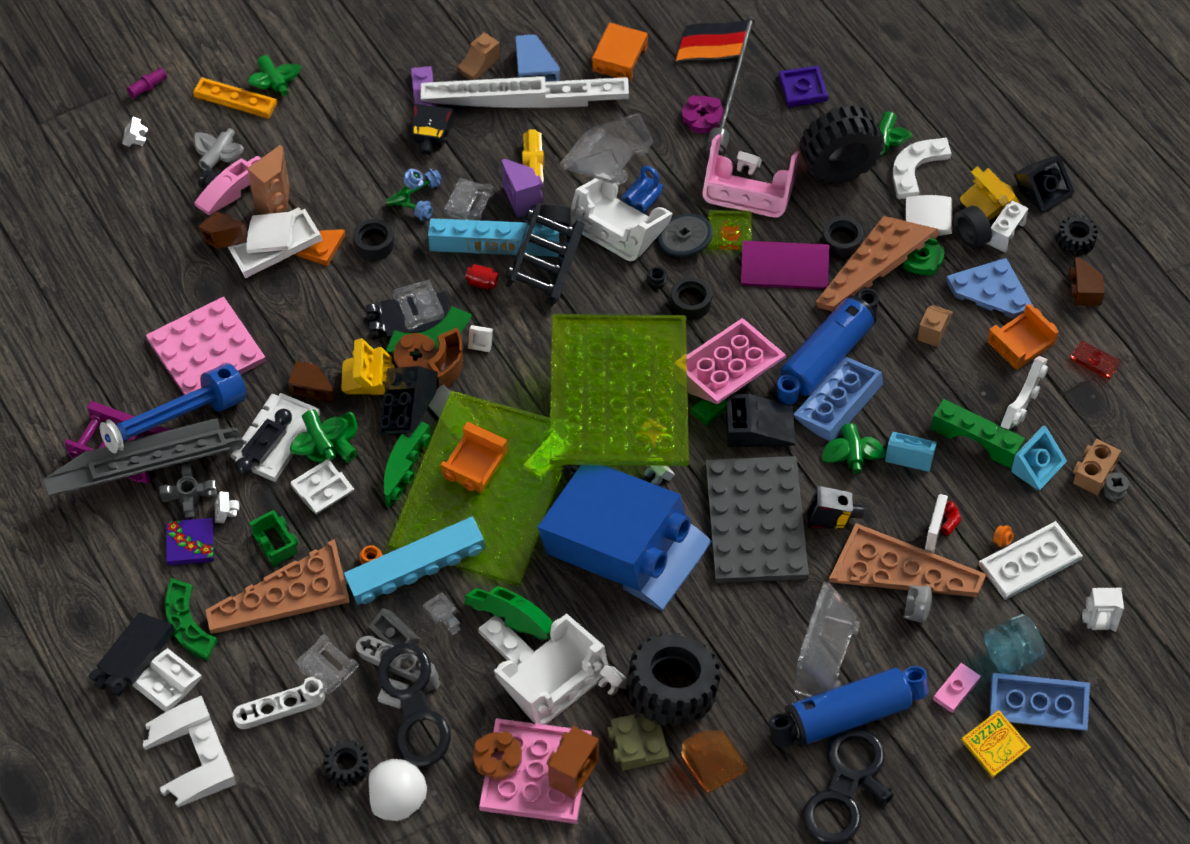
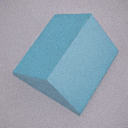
[1011,426,1067,490]
[885,432,937,472]

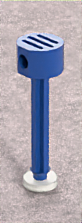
[99,363,246,454]

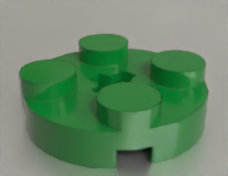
[902,238,944,276]

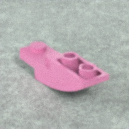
[195,156,261,215]

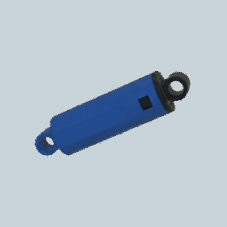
[776,288,879,405]
[769,666,928,747]

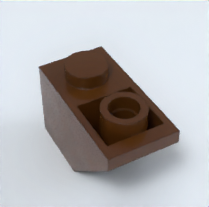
[198,211,248,249]
[1069,257,1105,306]

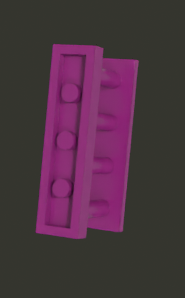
[65,401,170,484]

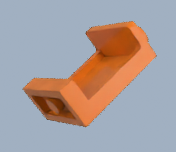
[592,23,648,81]
[987,303,1059,370]
[440,421,508,494]

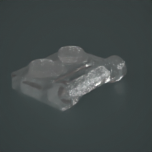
[444,178,495,221]
[392,280,444,330]
[295,634,359,695]

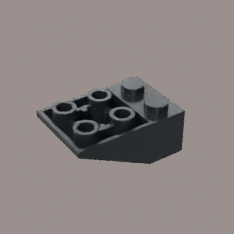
[379,366,438,435]
[725,394,796,447]

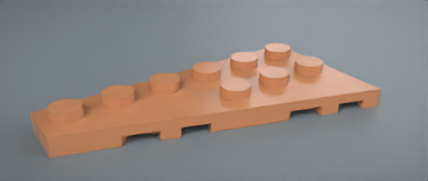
[816,216,939,312]
[829,523,986,597]
[206,539,350,634]

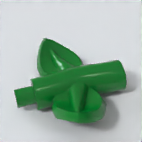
[248,55,302,96]
[878,112,912,157]
[290,409,348,461]
[306,412,358,463]
[822,423,886,474]

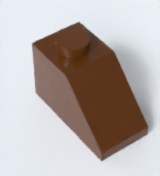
[288,361,334,403]

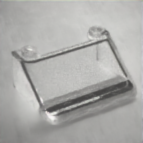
[560,113,654,185]
[794,581,861,697]

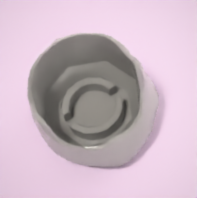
[903,585,932,623]

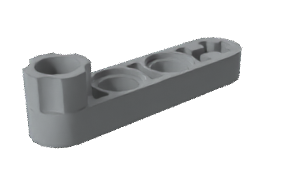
[356,636,440,692]

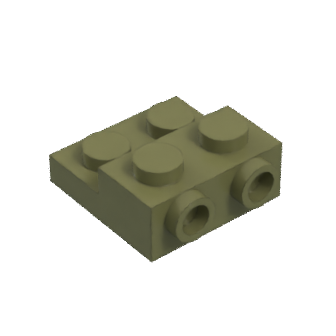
[607,714,669,771]

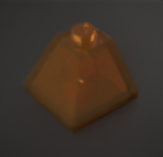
[681,730,749,793]

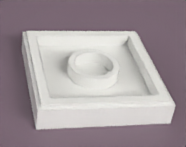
[925,494,948,553]

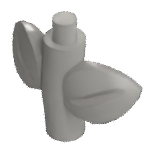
[194,128,244,170]

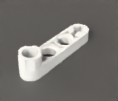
[233,677,325,729]

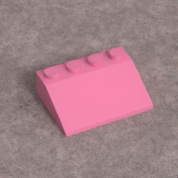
[674,318,786,404]

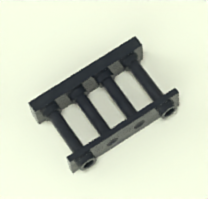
[505,203,585,306]

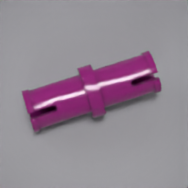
[126,67,167,99]

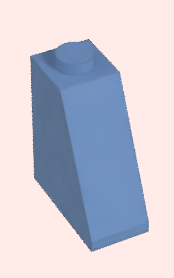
[516,35,560,82]

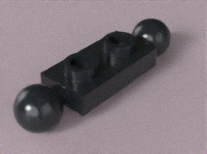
[235,408,292,476]

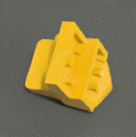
[960,166,1020,220]
[341,338,396,395]

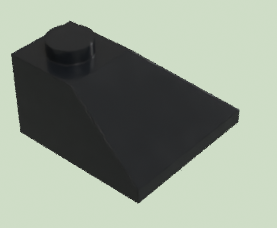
[1013,155,1075,212]

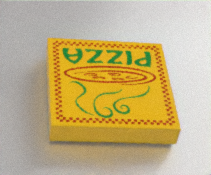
[961,710,1031,778]

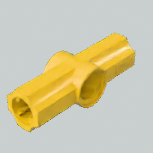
[522,130,544,183]

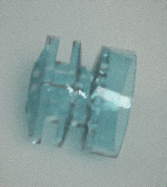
[984,614,1045,674]

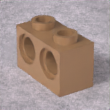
[1073,439,1121,496]

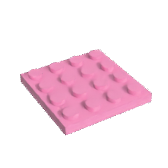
[146,296,266,395]
[479,718,592,824]

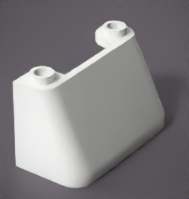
[570,174,673,261]
[494,614,608,725]

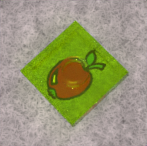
[708,210,752,250]

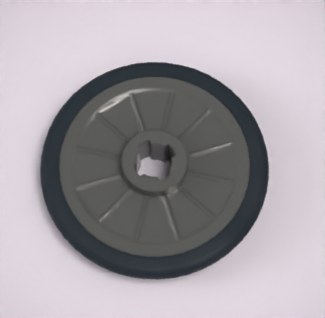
[658,214,713,257]

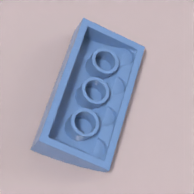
[793,357,883,442]
[623,524,712,612]
[990,673,1090,731]

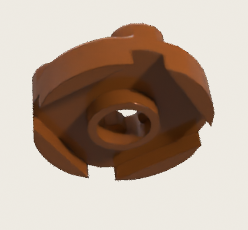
[393,333,438,369]
[473,731,522,781]

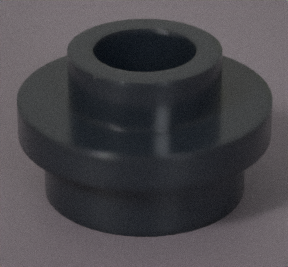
[646,266,668,287]

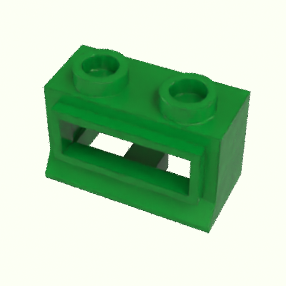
[249,510,299,568]

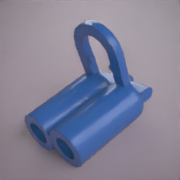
[621,165,664,213]

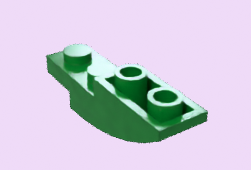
[384,422,432,508]
[464,586,553,639]

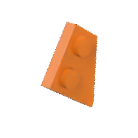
[294,229,345,266]

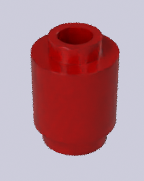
[465,264,499,290]

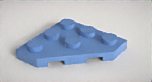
[946,258,1033,318]

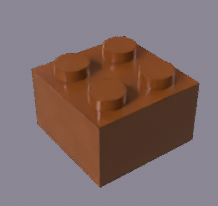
[547,726,599,799]

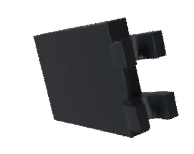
[366,292,449,341]
[88,612,176,697]

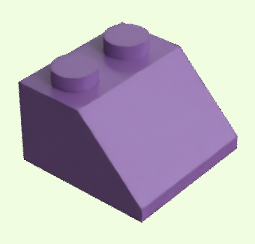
[501,159,544,218]

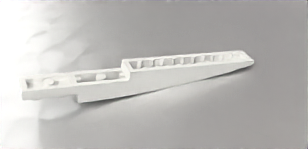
[421,77,629,108]

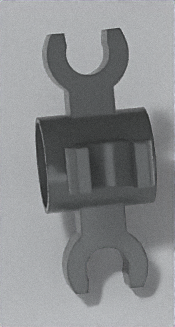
[160,464,217,519]

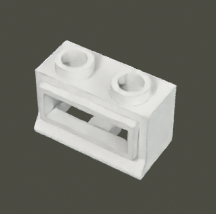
[986,201,1028,253]
[1082,588,1124,632]

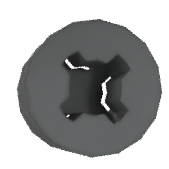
[1103,472,1129,501]

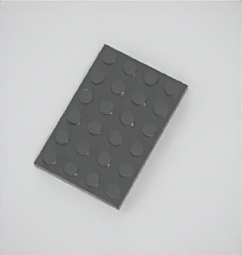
[705,456,809,583]

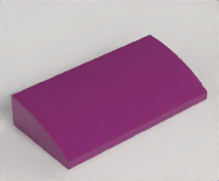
[741,241,829,290]

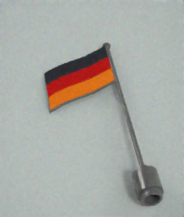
[676,17,755,156]

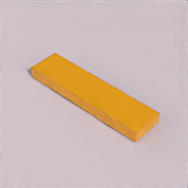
[193,78,277,119]

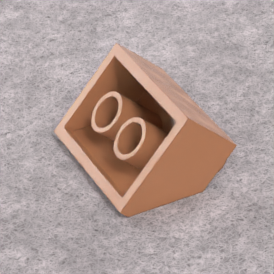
[247,145,290,214]

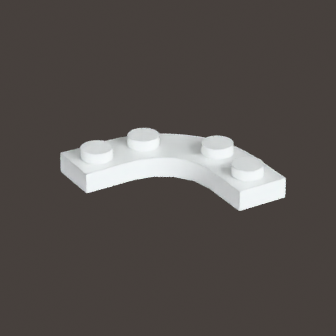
[892,138,951,199]
[1001,356,1048,430]

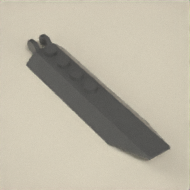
[43,418,245,497]

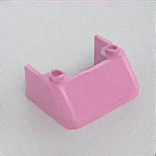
[703,134,800,217]

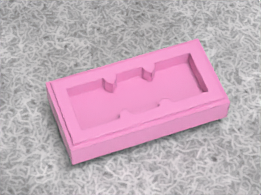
[933,663,981,713]

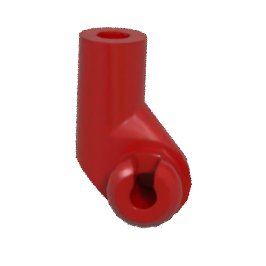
[941,501,961,536]

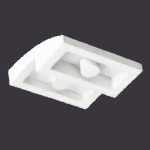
[906,195,952,236]
[246,211,295,253]
[290,460,354,514]
[132,648,202,712]

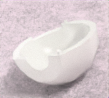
[369,759,427,821]

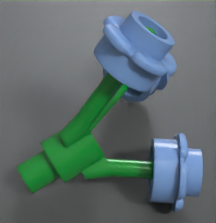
[386,169,442,221]

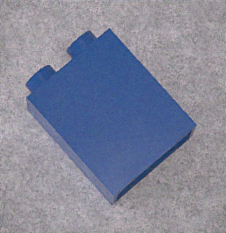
[538,458,691,592]

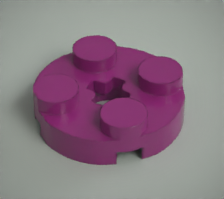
[682,96,724,133]

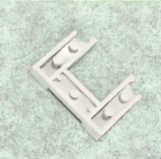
[143,696,236,807]

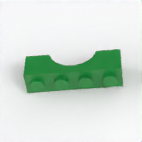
[931,399,1025,469]

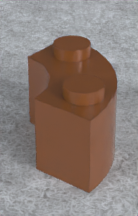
[428,328,463,389]

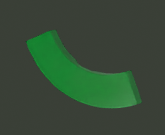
[386,307,472,356]
[165,578,217,661]

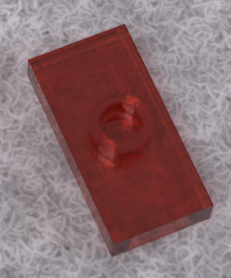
[1070,340,1121,380]

